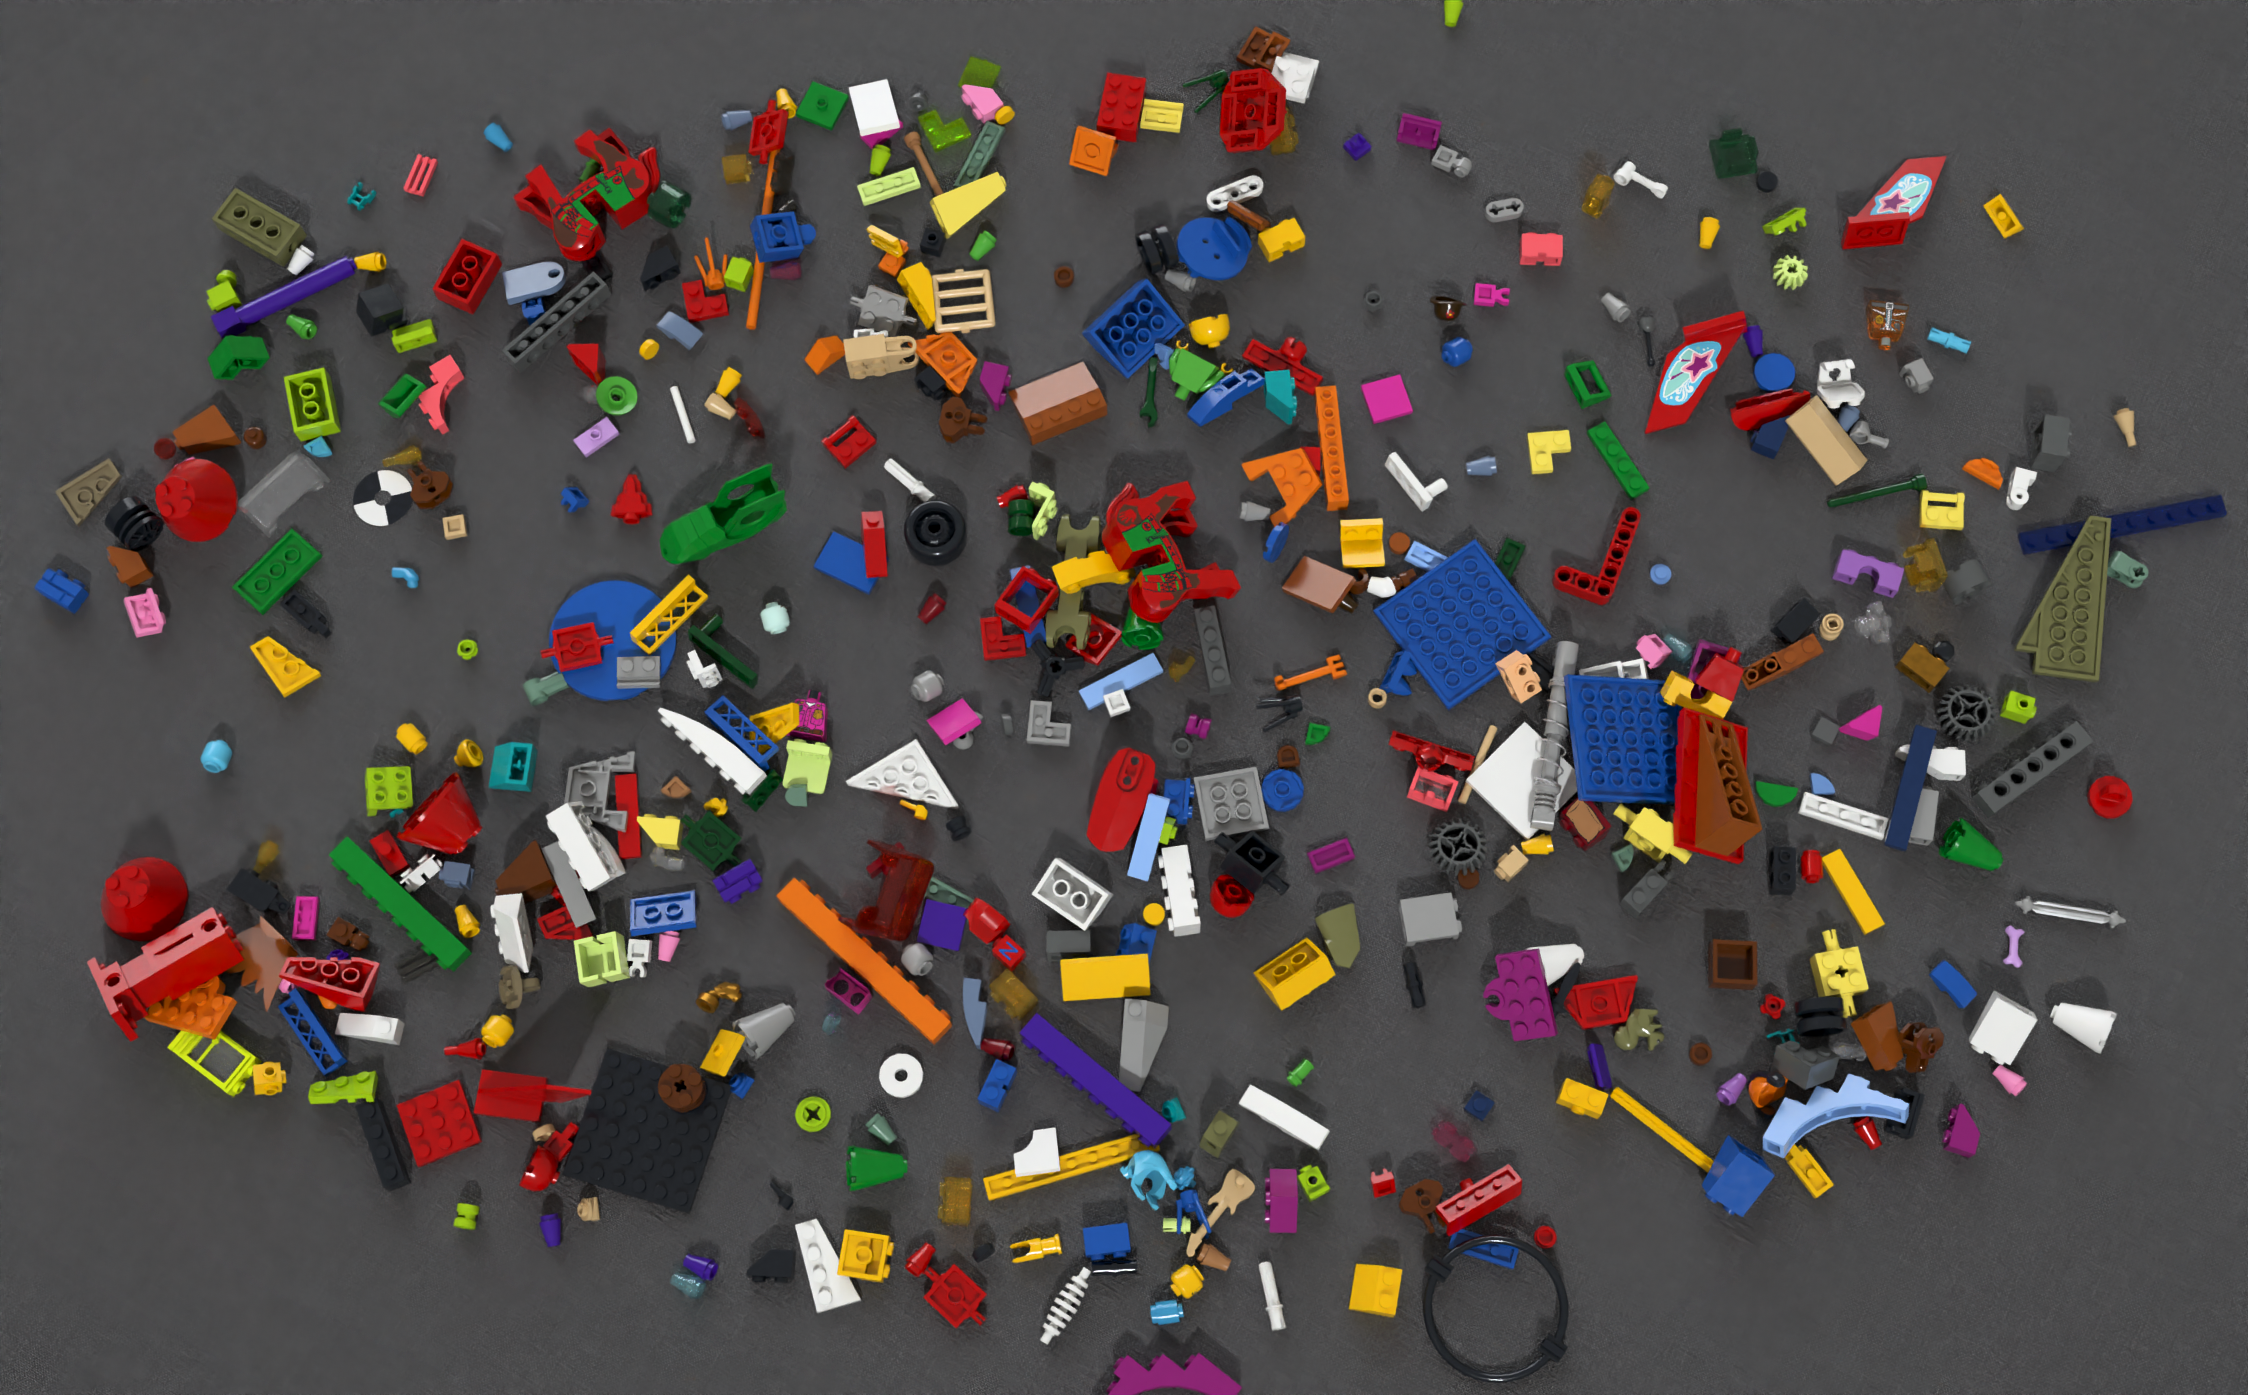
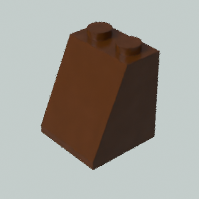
[495,840,557,905]

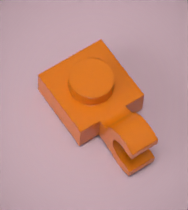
[878,239,909,278]

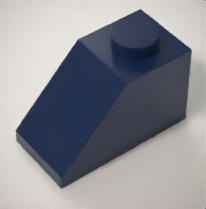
[1750,416,1790,460]

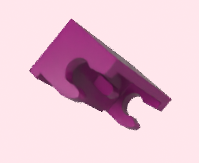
[1397,113,1442,150]

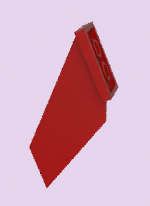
[474,1069,592,1122]

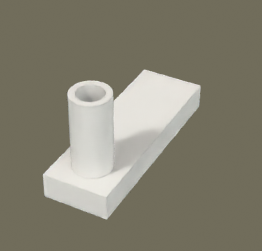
[1385,452,1448,512]

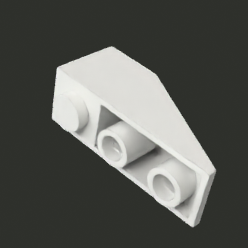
[1895,744,1966,781]

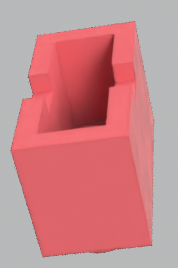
[1520,232,1563,266]

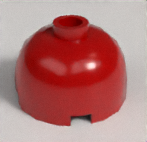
[1209,874,1254,918]
[519,1145,560,1191]

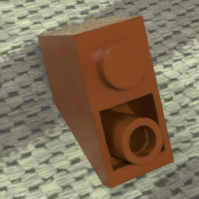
[107,546,153,588]

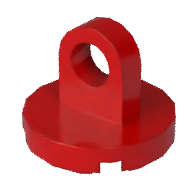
[2087,776,2133,819]

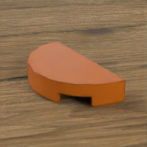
[1962,458,2003,490]

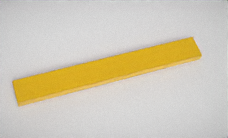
[983,1134,1160,1201]

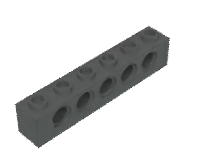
[502,271,611,374]
[1972,721,2093,818]

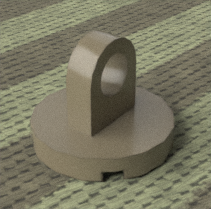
[499,965,541,1009]

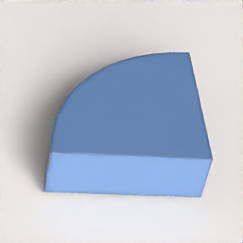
[1155,343,1174,370]
[1809,773,1835,796]

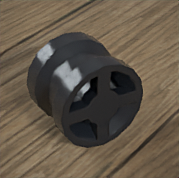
[945,816,972,841]

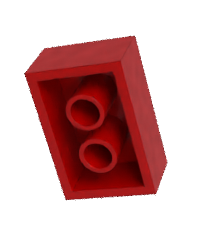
[1097,72,1147,142]
[432,239,502,315]

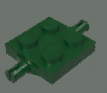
[680,811,742,871]

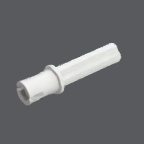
[884,459,936,502]
[1259,1262,1286,1331]

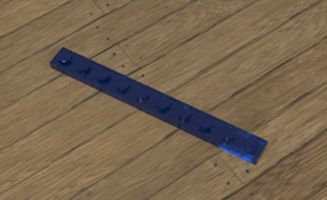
[2017,495,2227,555]

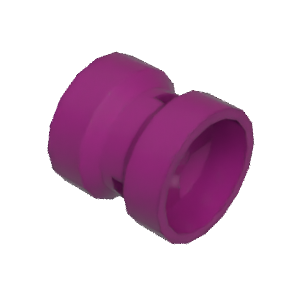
[1185,713,1212,739]

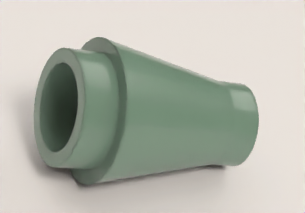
[865,1113,897,1146]

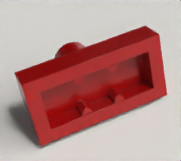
[369,830,410,878]

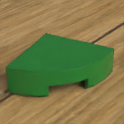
[1305,723,1331,745]

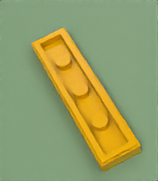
[1822,849,1885,935]

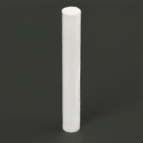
[670,386,696,444]

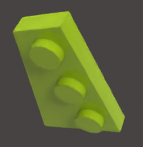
[308,1071,378,1104]

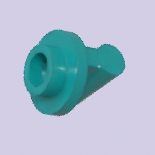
[1162,1097,1186,1123]

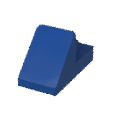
[522,297,546,326]

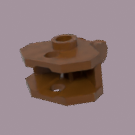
[939,397,988,443]
[406,461,454,509]
[1898,1022,1944,1073]
[1398,1179,1446,1234]

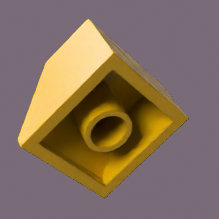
[1349,1264,1402,1318]

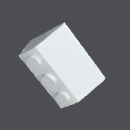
[1032,858,1113,931]
[491,893,534,973]

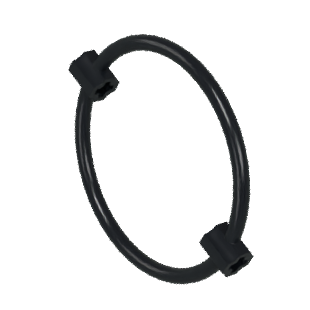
[1423,1235,1569,1383]

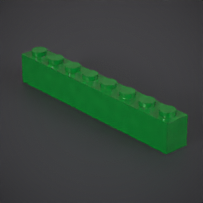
[329,837,472,972]

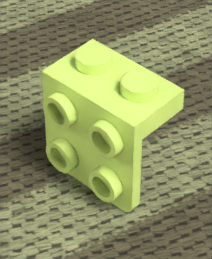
[1028,482,1058,540]
[783,739,833,794]

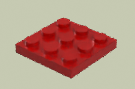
[396,1080,482,1167]

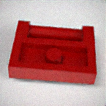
[821,415,876,469]

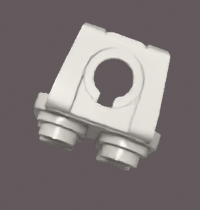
[1817,359,1865,408]

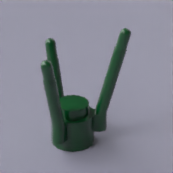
[1183,69,1229,113]

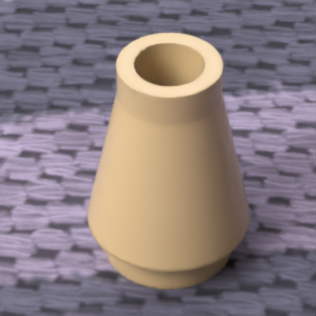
[704,393,736,420]

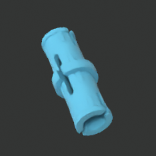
[1927,327,1971,354]

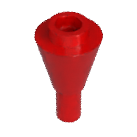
[444,1038,486,1060]

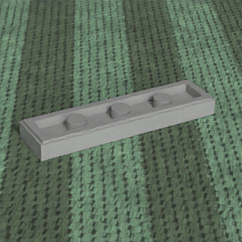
[541,842,597,928]

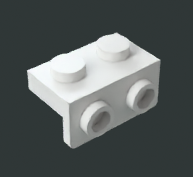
[686,650,722,688]

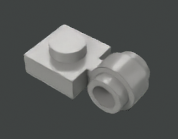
[1431,145,1472,178]

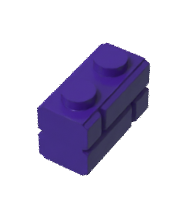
[712,859,763,904]

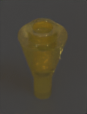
[382,444,422,467]
[253,840,281,874]

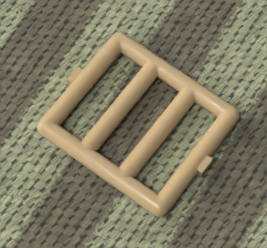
[931,269,996,333]

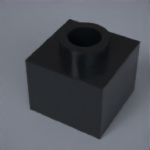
[920,228,946,258]

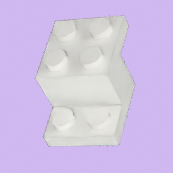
[1271,52,1319,104]

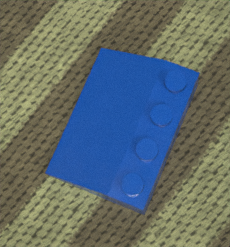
[1082,278,1185,379]

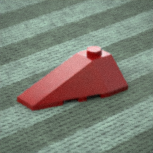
[279,957,380,1012]

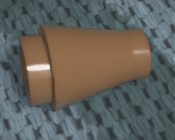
[1196,1243,1231,1272]

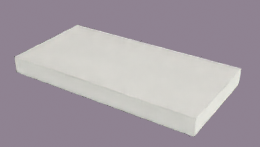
[849,79,900,136]

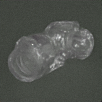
[650,847,685,872]
[1828,1042,1867,1061]

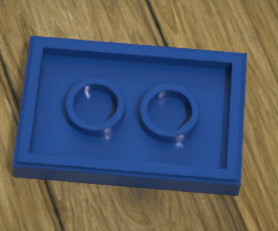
[814,531,889,595]
[630,890,697,936]

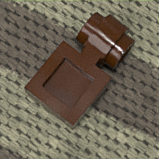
[327,917,370,952]

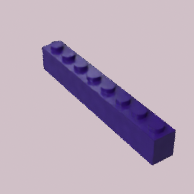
[1020,1013,1172,1149]

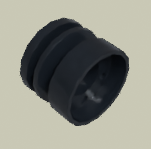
[105,496,164,552]

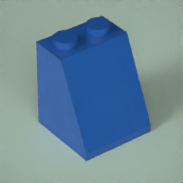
[1702,1135,1775,1217]

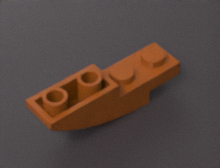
[1741,633,1824,691]

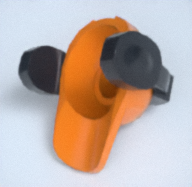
[1747,1070,1788,1119]

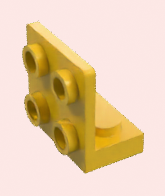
[1340,518,1385,568]

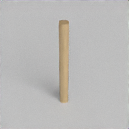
[1458,725,1498,804]

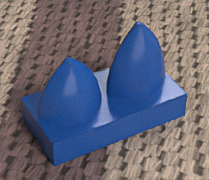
[1379,650,1417,695]

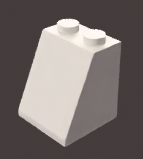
[1969,991,2037,1065]

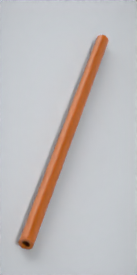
[746,149,781,330]

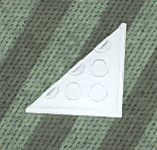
[846,739,959,809]

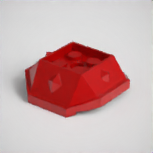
[1220,68,1287,153]

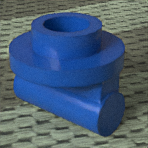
[729,1072,755,1099]

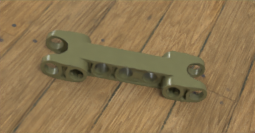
[1046,514,1102,650]

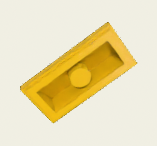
[1983,194,2024,238]

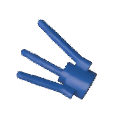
[1176,1190,1212,1239]

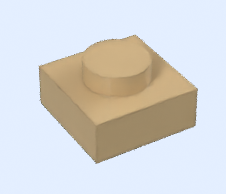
[442,514,467,540]

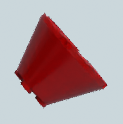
[155,459,238,542]
[396,772,483,855]
[101,857,188,942]

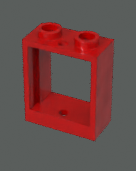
[994,566,1059,634]

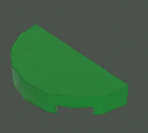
[1754,781,1798,807]

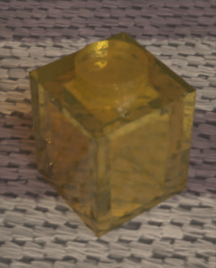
[722,154,753,184]

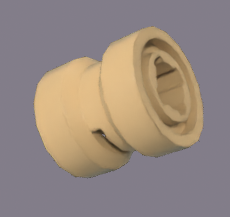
[1819,614,1844,641]

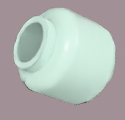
[760,602,790,634]

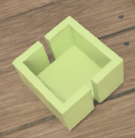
[574,931,630,987]

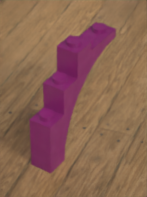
[1106,1353,1242,1395]

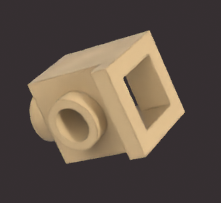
[1494,845,1529,882]

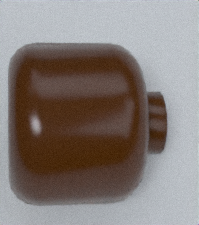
[244,426,267,449]

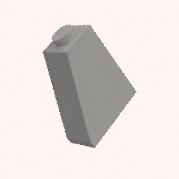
[1885,786,1939,846]

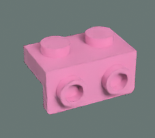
[124,588,166,638]

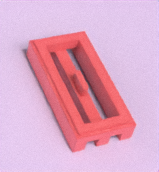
[403,154,438,197]

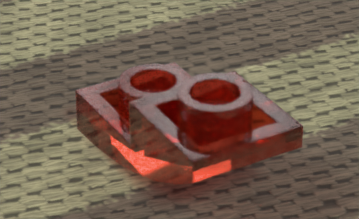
[734,397,766,439]

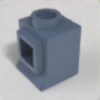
[439,861,475,890]

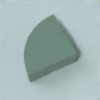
[1611,844,1634,873]

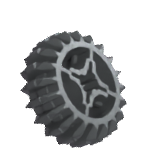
[1937,684,1996,742]
[1429,818,1488,877]

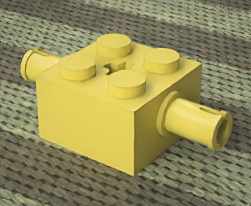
[1613,803,1693,864]
[1809,929,1869,1018]

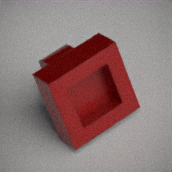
[1370,1168,1396,1198]

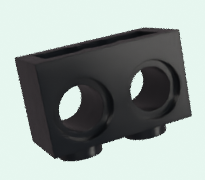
[1769,846,1796,896]

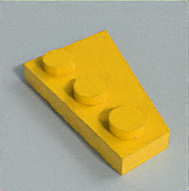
[250,636,321,698]
[749,703,799,754]

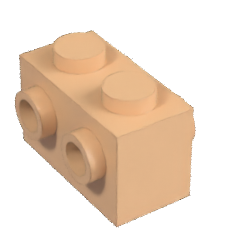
[1495,650,1542,703]

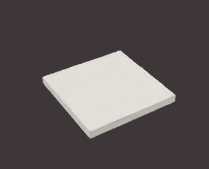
[1465,722,1577,840]

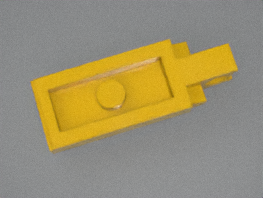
[1785,1144,1834,1199]

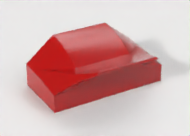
[963,898,1011,944]

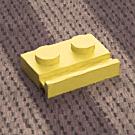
[1140,99,1184,133]

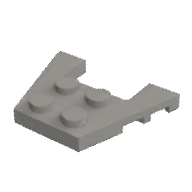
[564,751,636,832]

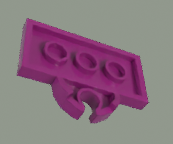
[1483,948,1558,1041]

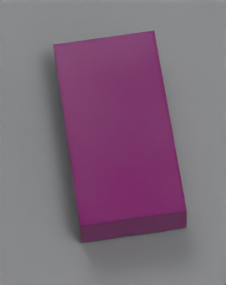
[1307,837,1355,874]

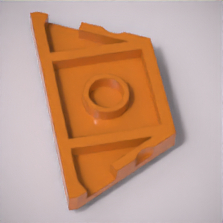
[908,332,977,398]

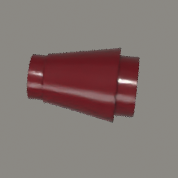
[917,593,947,625]
[981,1037,1015,1062]

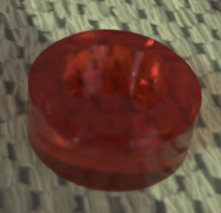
[154,438,176,460]

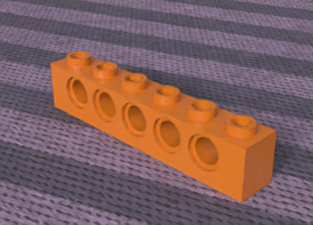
[1314,385,1349,511]

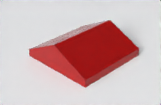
[1065,613,1122,666]

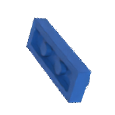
[1448,1229,1519,1270]

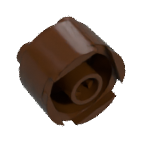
[658,1064,707,1113]

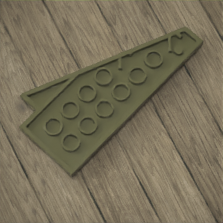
[2014,516,2111,682]

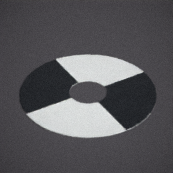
[353,470,413,526]

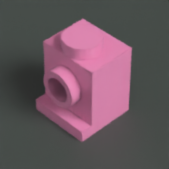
[1636,634,1673,669]

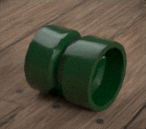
[1008,499,1035,536]

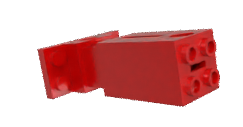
[87,907,244,1042]

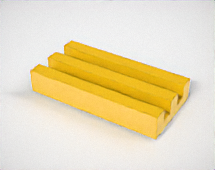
[867,225,903,258]

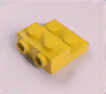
[837,1229,894,1283]

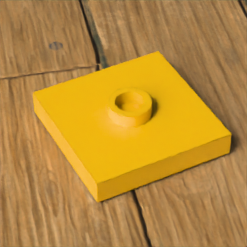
[700,1029,745,1077]

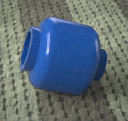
[1441,337,1473,367]

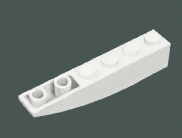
[658,708,767,796]

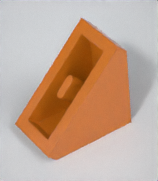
[804,335,845,375]

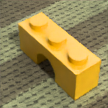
[1660,671,1732,719]

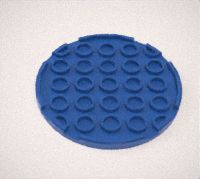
[549,581,677,701]

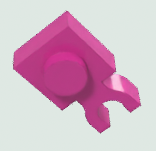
[1473,283,1510,307]

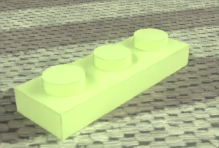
[857,167,921,206]

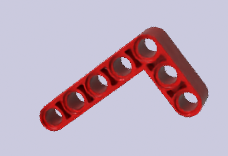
[1552,507,1641,605]

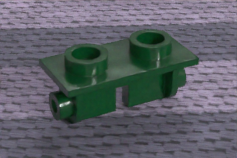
[741,768,783,812]

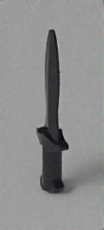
[1551,962,1580,1018]

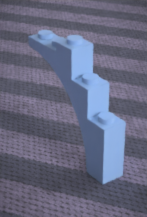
[1763,1074,1909,1158]

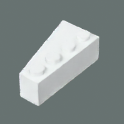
[546,801,617,891]
[1158,845,1201,937]

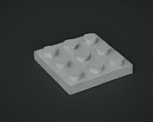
[1193,766,1269,841]

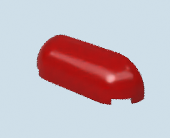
[1730,389,1811,431]

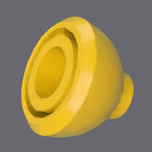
[454,739,483,767]

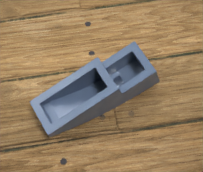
[963,978,988,1049]

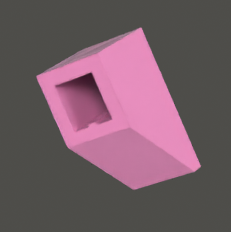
[961,84,1004,125]

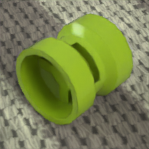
[453,1203,480,1230]

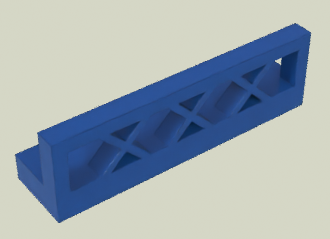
[704,695,779,772]
[278,988,348,1077]

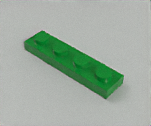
[1586,421,1650,500]

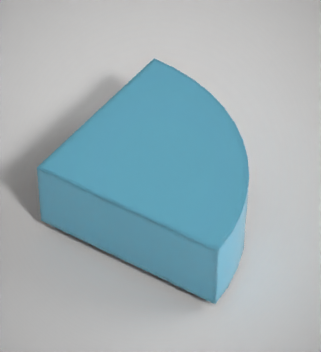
[304,436,333,457]

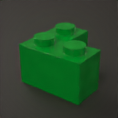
[207,335,270,380]

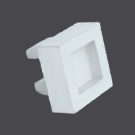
[1103,689,1130,717]

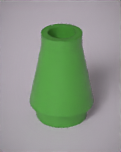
[969,230,997,261]
[286,314,317,339]

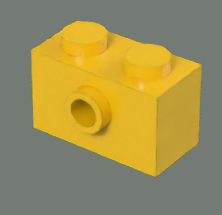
[1556,1078,1609,1119]

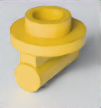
[704,798,728,818]

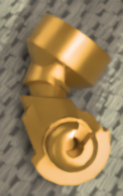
[696,982,742,1013]

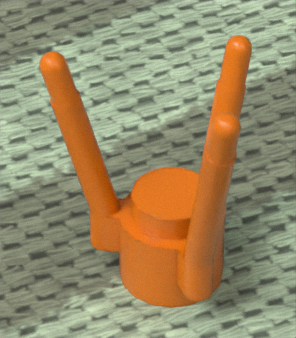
[694,237,727,290]

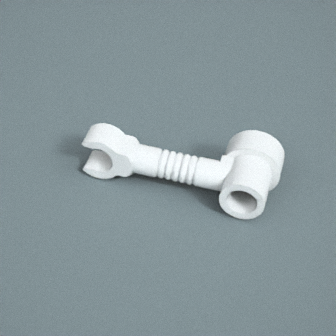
[1614,161,1668,199]

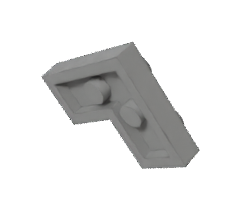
[1027,700,1071,747]

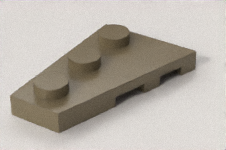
[55,458,122,526]

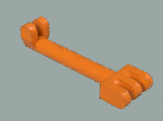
[1274,654,1347,691]

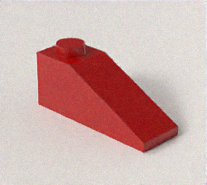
[860,511,888,578]

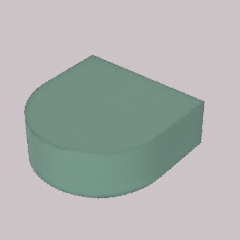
[785,784,808,806]

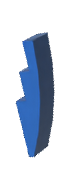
[1010,565,1046,648]

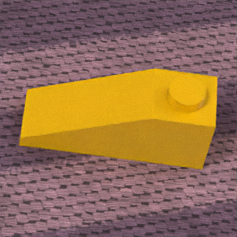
[897,262,936,330]

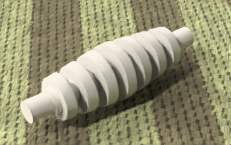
[1040,1267,1091,1345]

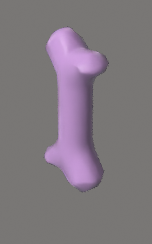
[2003,926,2024,968]

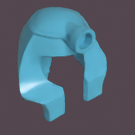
[1120,1150,1177,1210]

